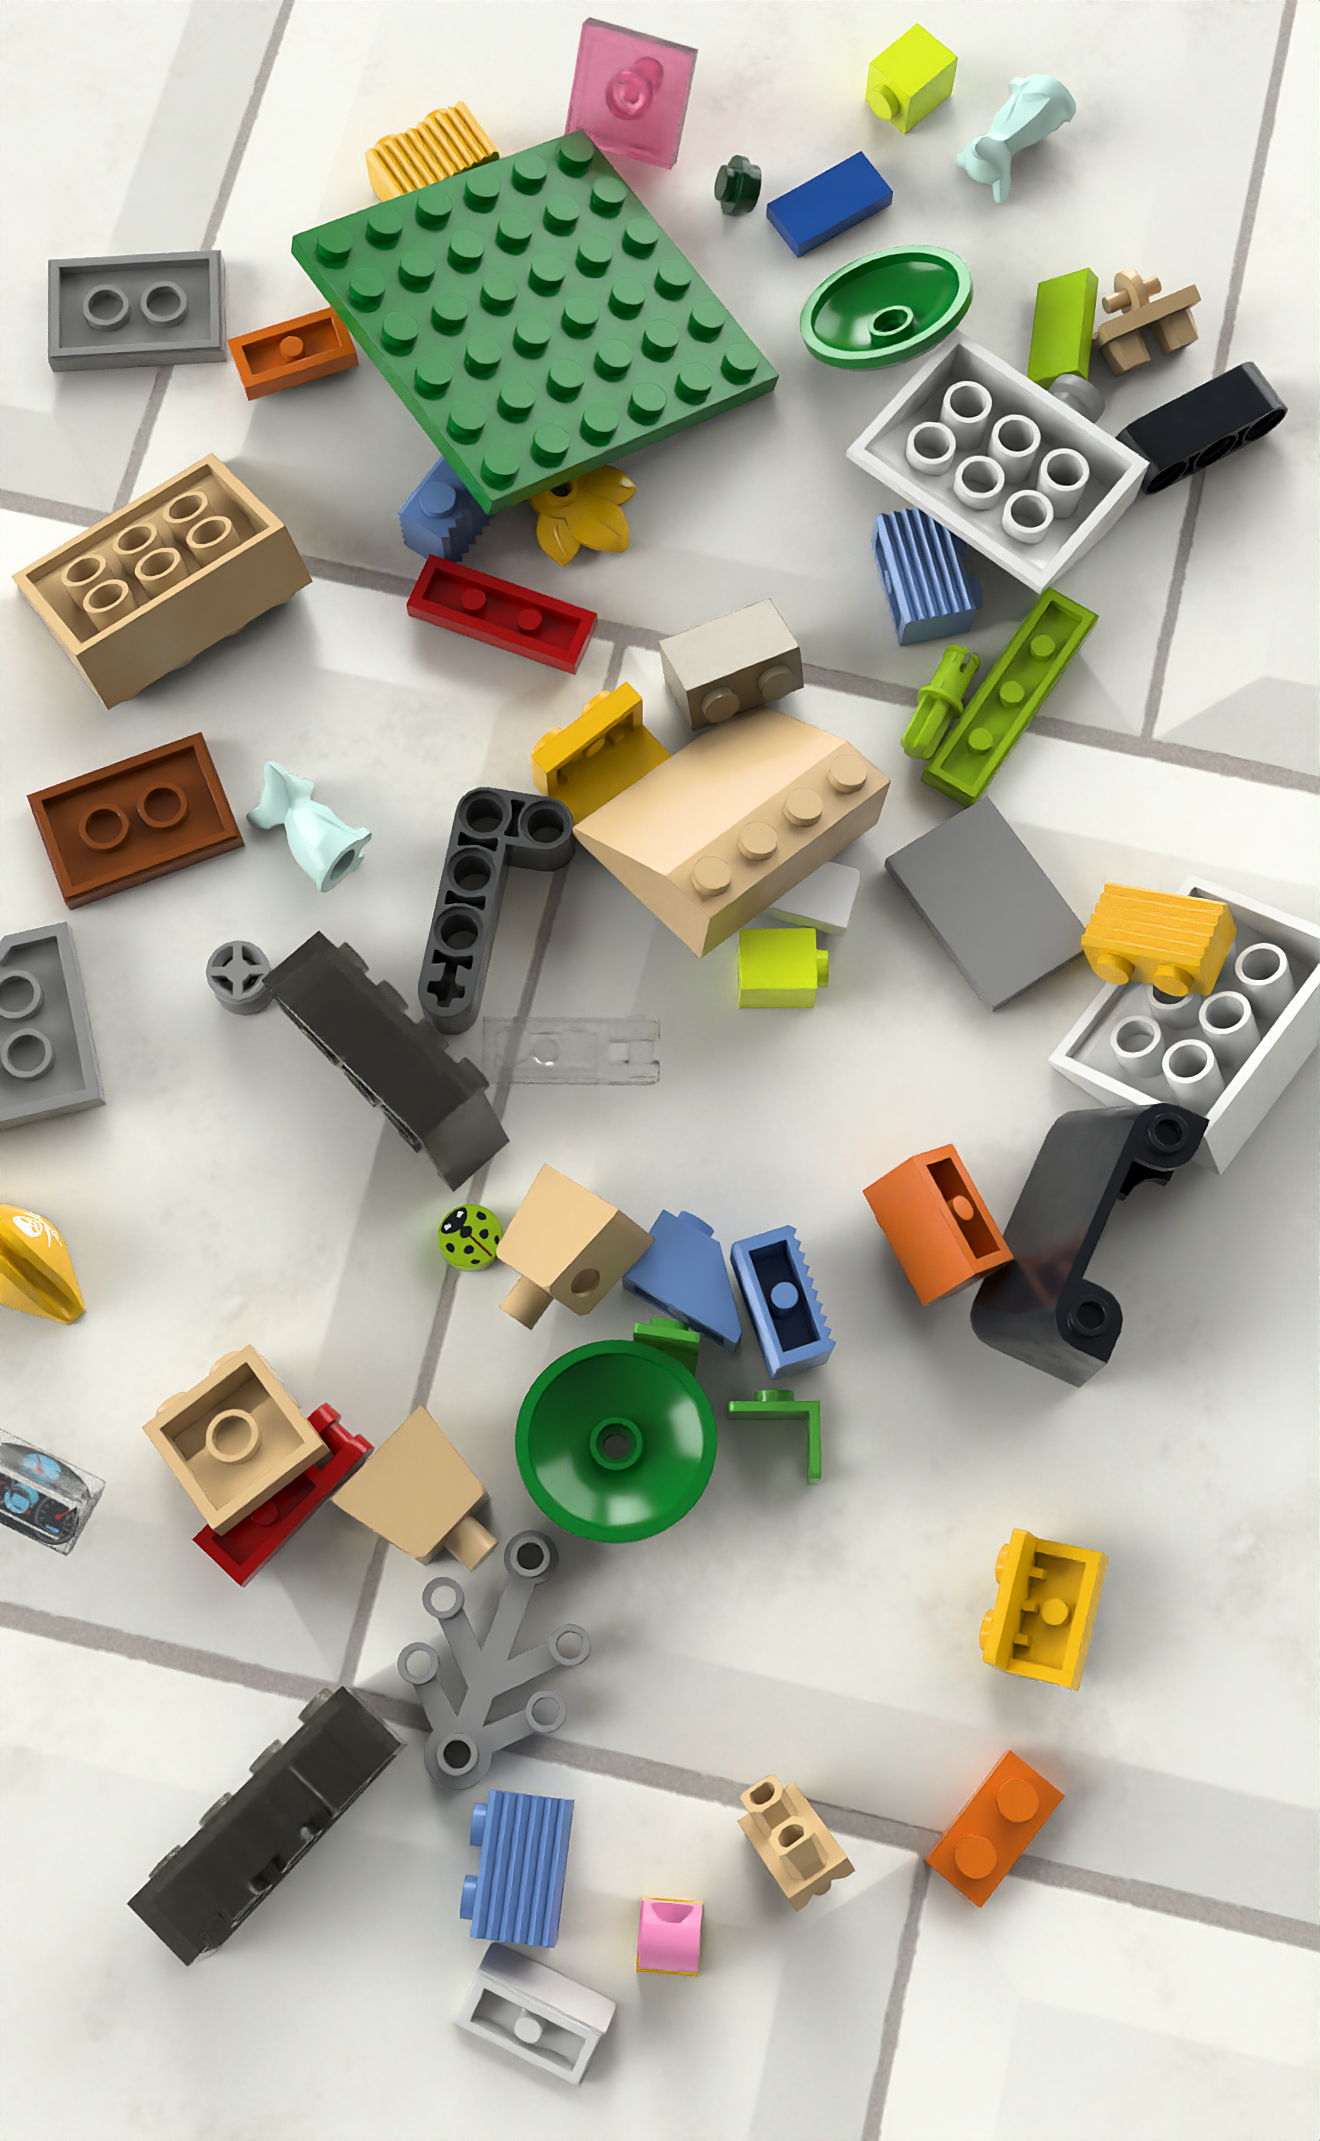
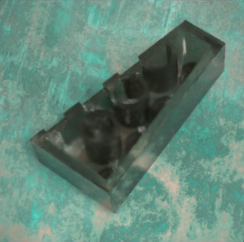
[261,931,510,1192]
[127,1685,408,1967]

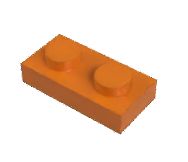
[227,307,359,401]
[923,1750,1065,1908]

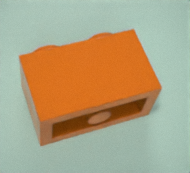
[862,1144,1014,1306]

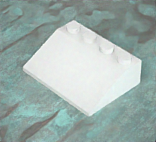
[846,329,1150,595]
[1048,873,1320,1176]

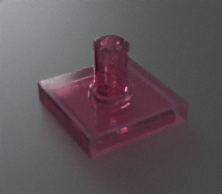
[564,17,698,170]

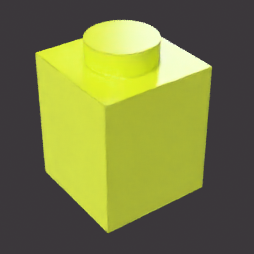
[865,23,958,134]
[737,928,829,1008]

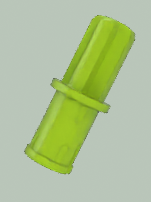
[900,644,981,761]

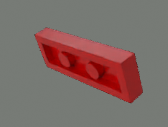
[406,554,598,675]

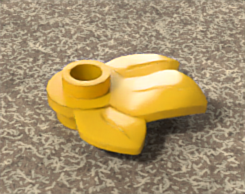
[529,464,637,567]

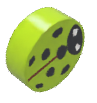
[438,1204,504,1272]

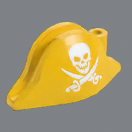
[0,1203,86,1325]

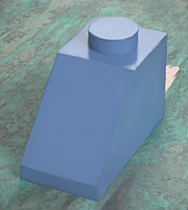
[622,1209,742,1354]

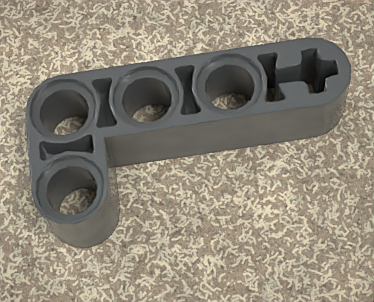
[418,787,575,1035]

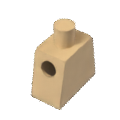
[496,1164,655,1330]
[331,1405,499,1572]

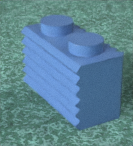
[397,455,496,562]
[871,507,982,646]
[730,1225,836,1380]
[460,1789,575,1948]

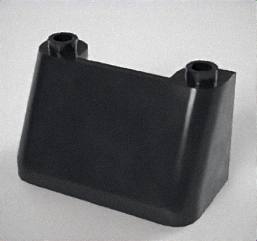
[970,1103,1210,1388]

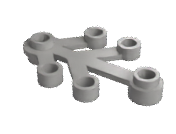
[397,1530,591,1790]

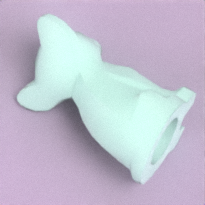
[956,74,1076,203]
[246,761,372,893]

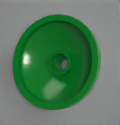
[800,245,974,371]
[515,1340,717,1544]

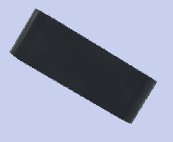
[1115,362,1288,495]

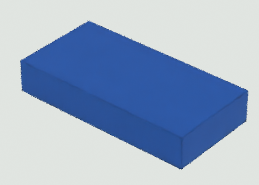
[766,151,893,258]

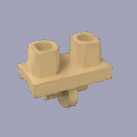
[1090,268,1202,377]
[737,1774,855,1912]

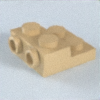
[142,1344,330,1536]

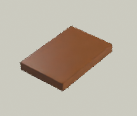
[26,732,245,910]

